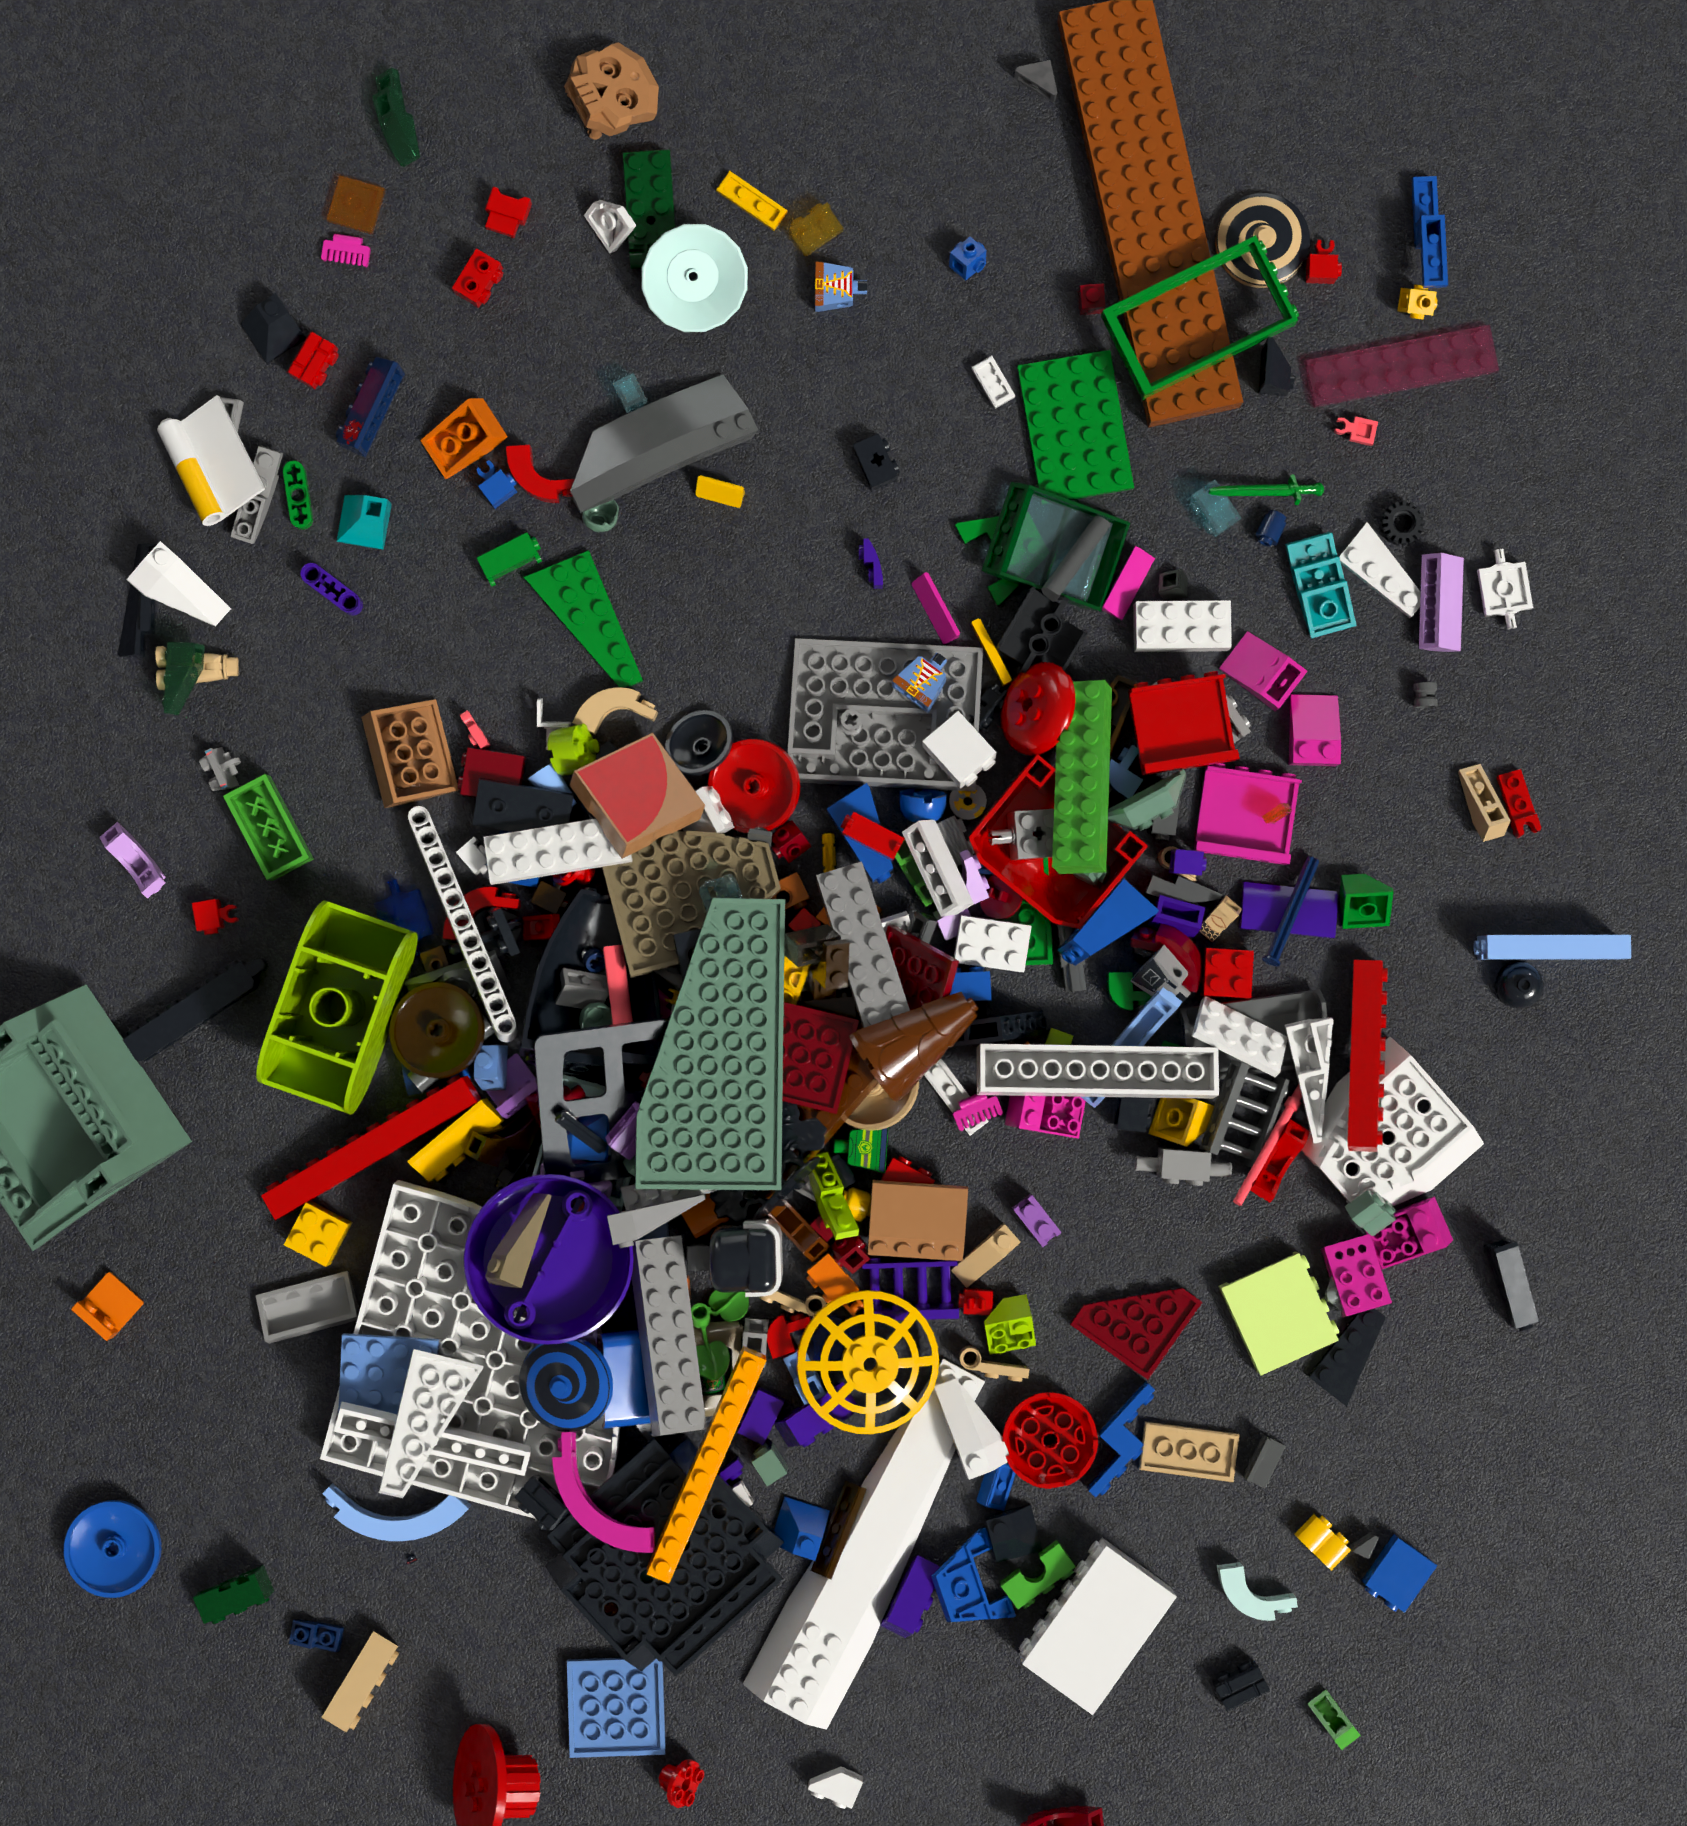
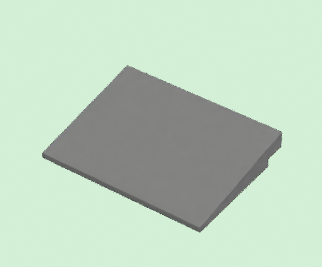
[788,638,983,792]

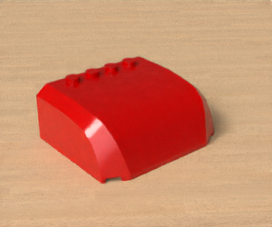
[968,754,1148,929]

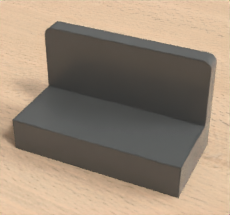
[1243,1434,1286,1489]

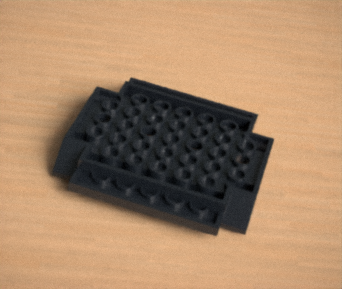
[545,1437,784,1677]

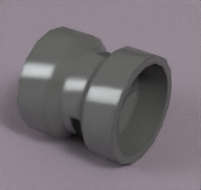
[1413,682,1438,708]

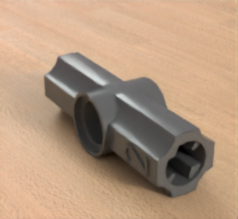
[1057,924,1086,992]

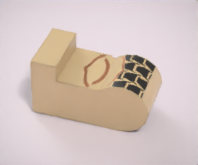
[1199,895,1242,942]

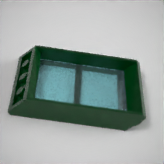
[981,482,1130,612]

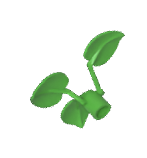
[691,1290,749,1381]

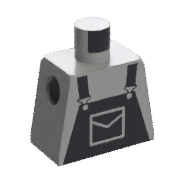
[1130,945,1191,1002]

